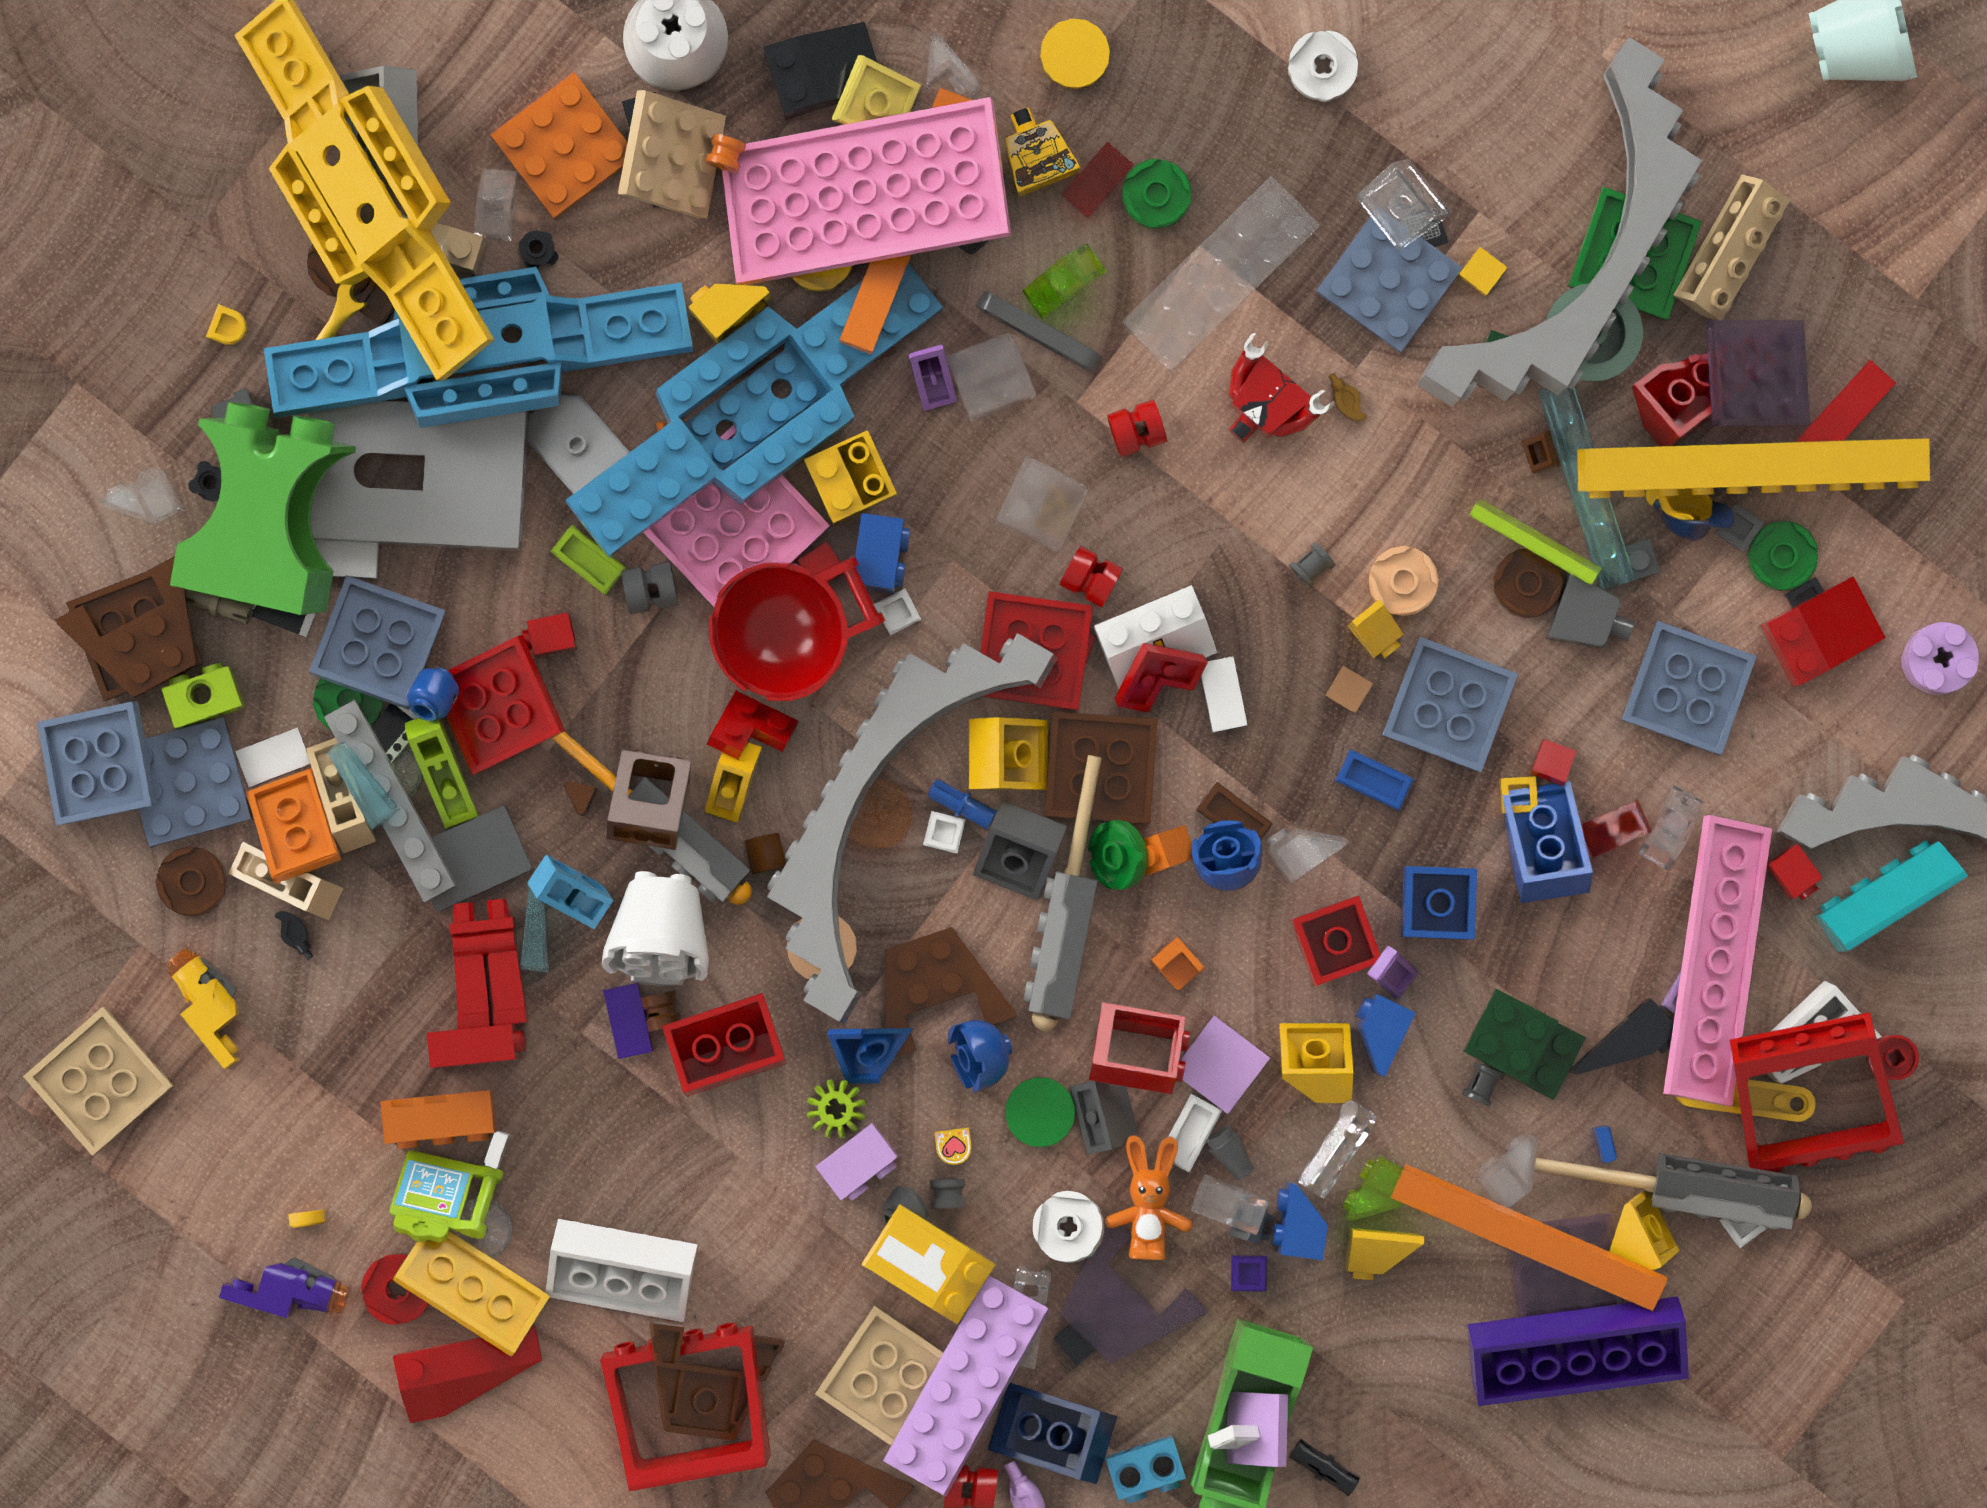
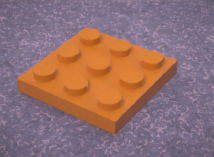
[491,72,627,220]

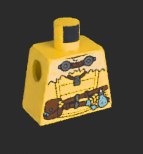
[1005,108,1080,197]

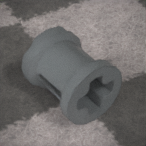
[1289,542,1335,588]
[1462,1062,1504,1107]

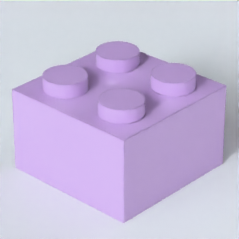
[815,1122,899,1201]

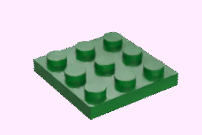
[1567,187,1702,321]

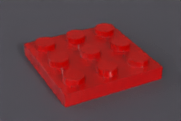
[980,591,1093,711]
[446,635,565,775]

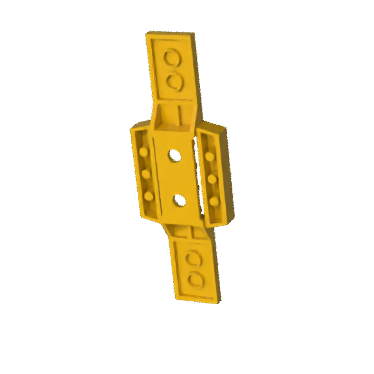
[234,0,495,381]

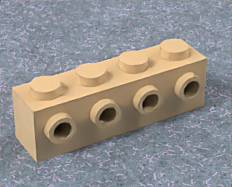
[1673,174,1790,321]

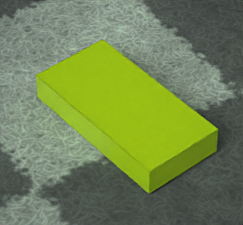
[550,525,627,596]

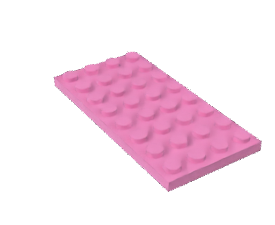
[722,97,1011,285]

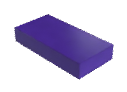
[603,983,653,1059]

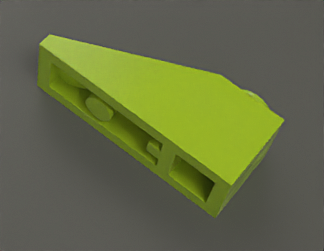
[404,718,478,829]

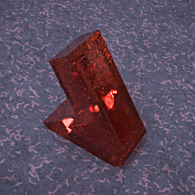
[1581,799,1652,857]

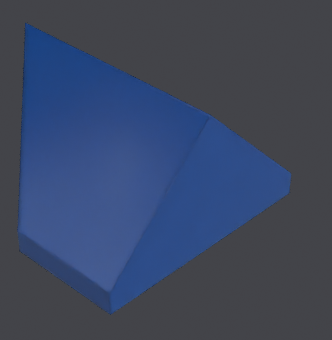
[827,1028,913,1084]

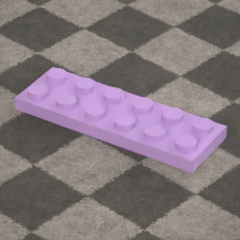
[883,1276,1050,1497]

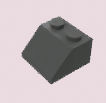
[972,800,1067,901]

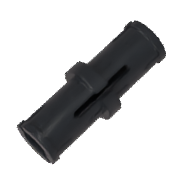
[1289,1439,1361,1496]

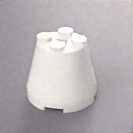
[623,0,728,92]
[602,871,709,986]

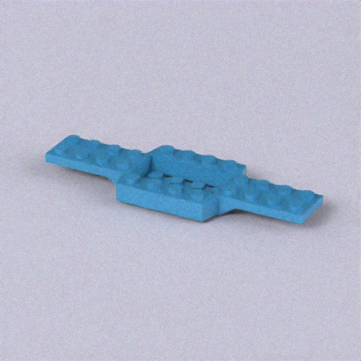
[566,263,943,558]
[264,267,693,428]

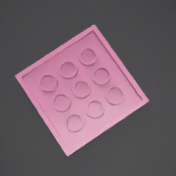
[643,424,831,607]

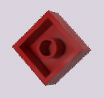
[1290,895,1381,986]

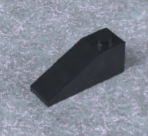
[1570,998,1674,1075]

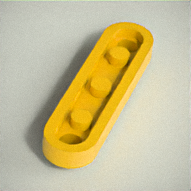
[1675,1080,1816,1122]

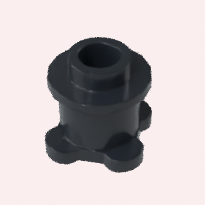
[519,230,559,269]
[188,461,221,502]

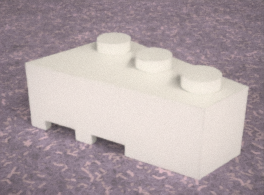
[1767,981,1882,1084]

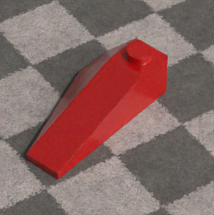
[1632,336,1778,446]
[393,1325,542,1423]

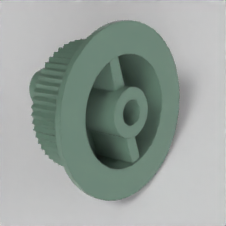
[1546,283,1643,382]

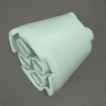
[1809,0,1917,81]

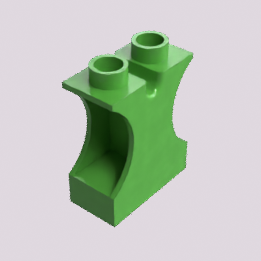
[170,402,356,615]
[1189,1318,1313,1508]

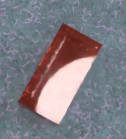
[1062,142,1134,218]

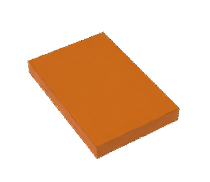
[246,768,342,884]

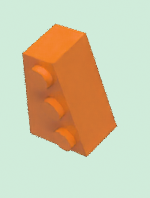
[380,1090,497,1149]

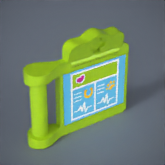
[390,1150,504,1243]

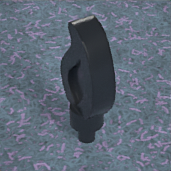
[275,911,314,960]

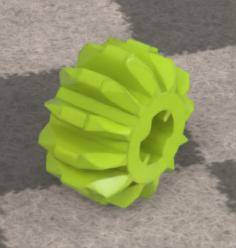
[807,1079,866,1138]

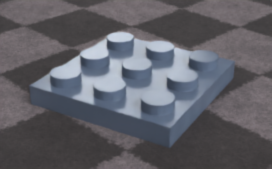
[1316,207,1463,353]
[309,575,446,710]
[1621,621,1757,756]
[1382,637,1518,773]
[37,701,157,826]
[139,717,253,847]

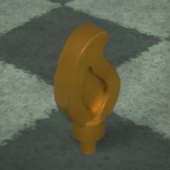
[1328,373,1367,422]

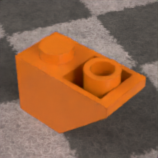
[1143,825,1192,877]

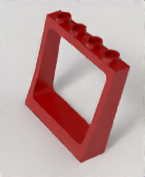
[1729,1012,1904,1173]
[600,1322,771,1492]

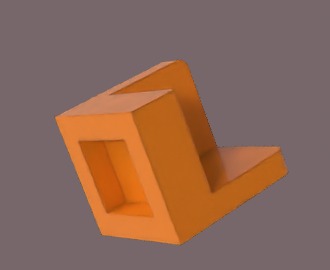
[1150,936,1205,990]

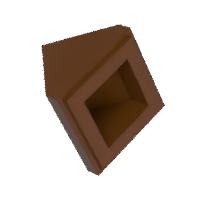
[1522,430,1561,474]
[564,781,598,816]
[745,833,786,875]

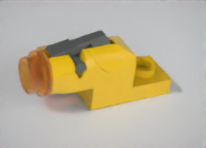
[166,947,239,1069]

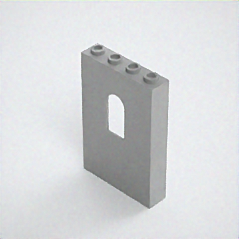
[308,401,529,551]

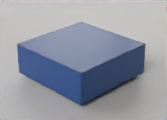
[1592,1125,1617,1163]

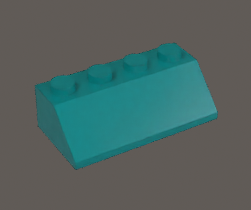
[1815,839,1968,952]

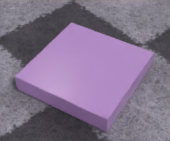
[1180,1016,1270,1114]
[1226,1391,1288,1467]

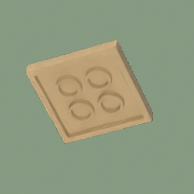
[618,90,726,218]
[23,1006,174,1156]
[815,1305,944,1446]

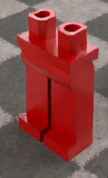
[449,898,529,1029]

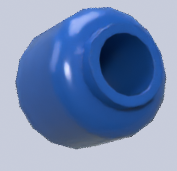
[407,668,459,721]

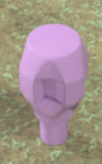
[1003,1460,1045,1508]

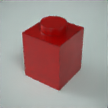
[522,612,577,657]
[1767,844,1822,901]

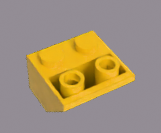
[804,430,897,527]

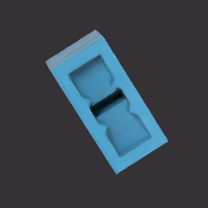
[527,854,614,929]
[1105,1435,1186,1503]

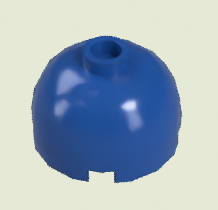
[1191,821,1263,891]
[948,1020,1012,1093]

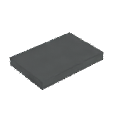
[431,805,534,912]

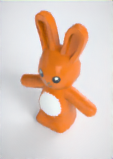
[1104,1135,1193,1260]

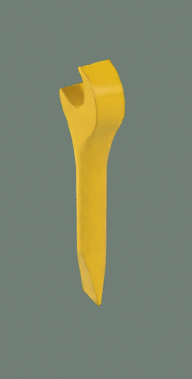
[316,280,367,340]

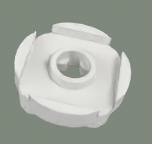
[1288,31,1358,103]
[1033,1191,1105,1263]

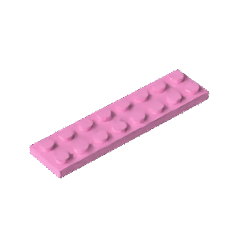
[1663,815,1772,1106]

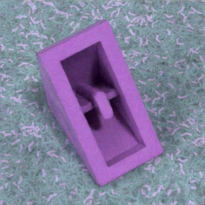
[908,345,958,411]

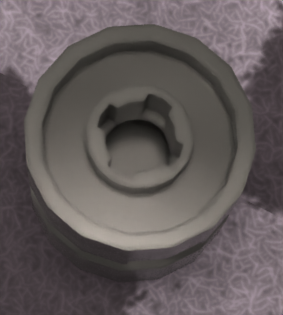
[622,561,679,615]

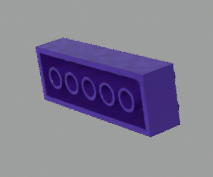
[1467,1297,1689,1406]

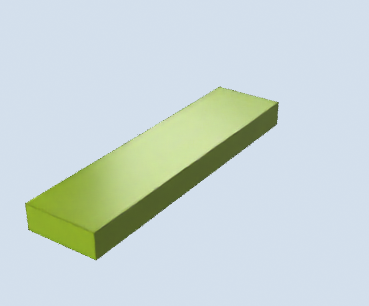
[1470,499,1602,584]

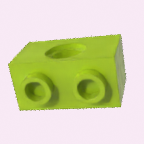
[161,662,246,730]

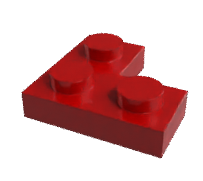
[1114,643,1208,713]
[707,690,799,760]

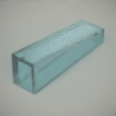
[327,741,400,829]
[520,887,550,973]

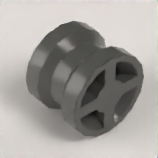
[930,1178,966,1209]

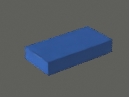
[1335,749,1414,811]

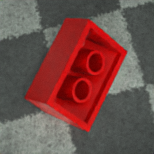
[662,993,787,1097]

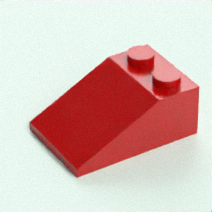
[1760,576,1886,687]

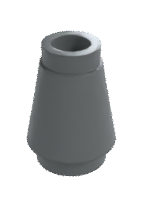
[1206,1125,1254,1180]

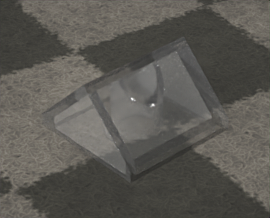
[1356,159,1452,251]

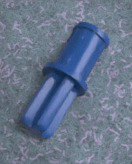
[928,779,997,830]

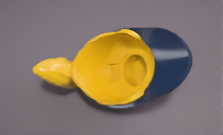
[1646,488,1734,541]

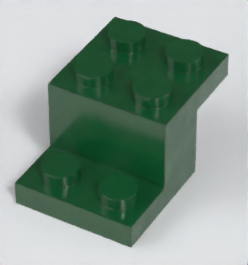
[1463,988,1586,1100]

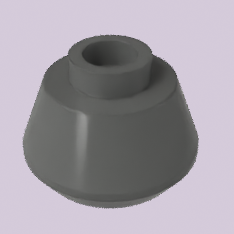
[882,1186,928,1225]

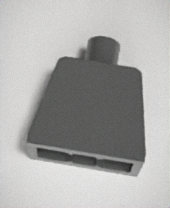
[1546,574,1635,648]

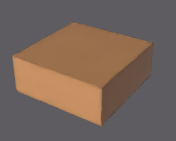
[1325,666,1373,714]

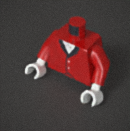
[1228,333,1335,443]

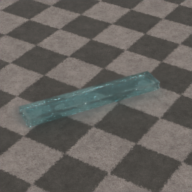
[1538,387,1635,590]

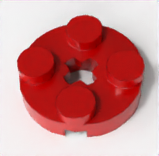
[361,1254,429,1325]

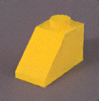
[1348,599,1403,658]
[704,742,762,823]

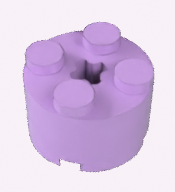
[1901,622,1979,695]

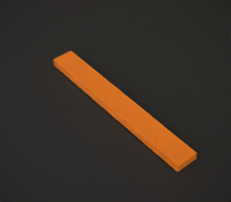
[839,88,972,355]
[1391,1164,1668,1311]

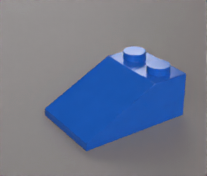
[1501,781,1593,903]

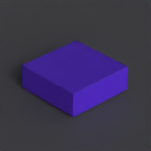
[1231,1255,1267,1292]

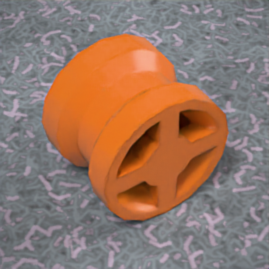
[705,134,746,173]

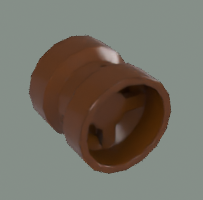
[641,990,681,1032]

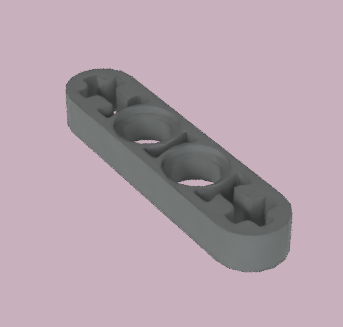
[976,291,1103,373]

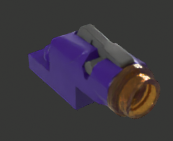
[219,1257,350,1318]

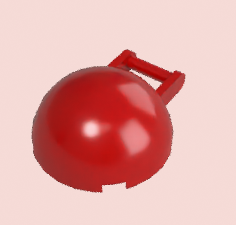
[708,556,886,701]

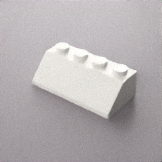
[546,1219,697,1322]

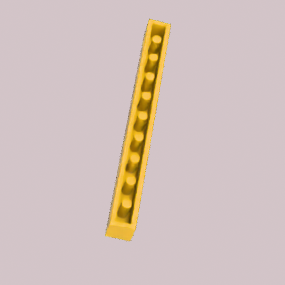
[1577,438,1930,498]

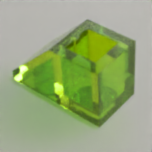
[1022,243,1107,319]
[1342,1155,1403,1221]

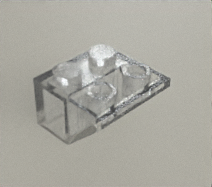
[946,332,1036,422]

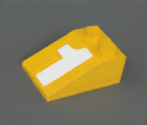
[862,1204,996,1324]

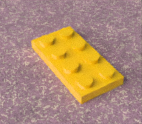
[392,1231,550,1357]

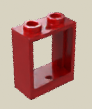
[1089,1002,1190,1094]
[427,1024,526,1068]

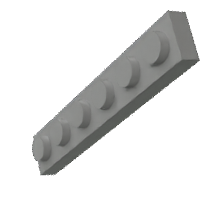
[324,700,457,902]

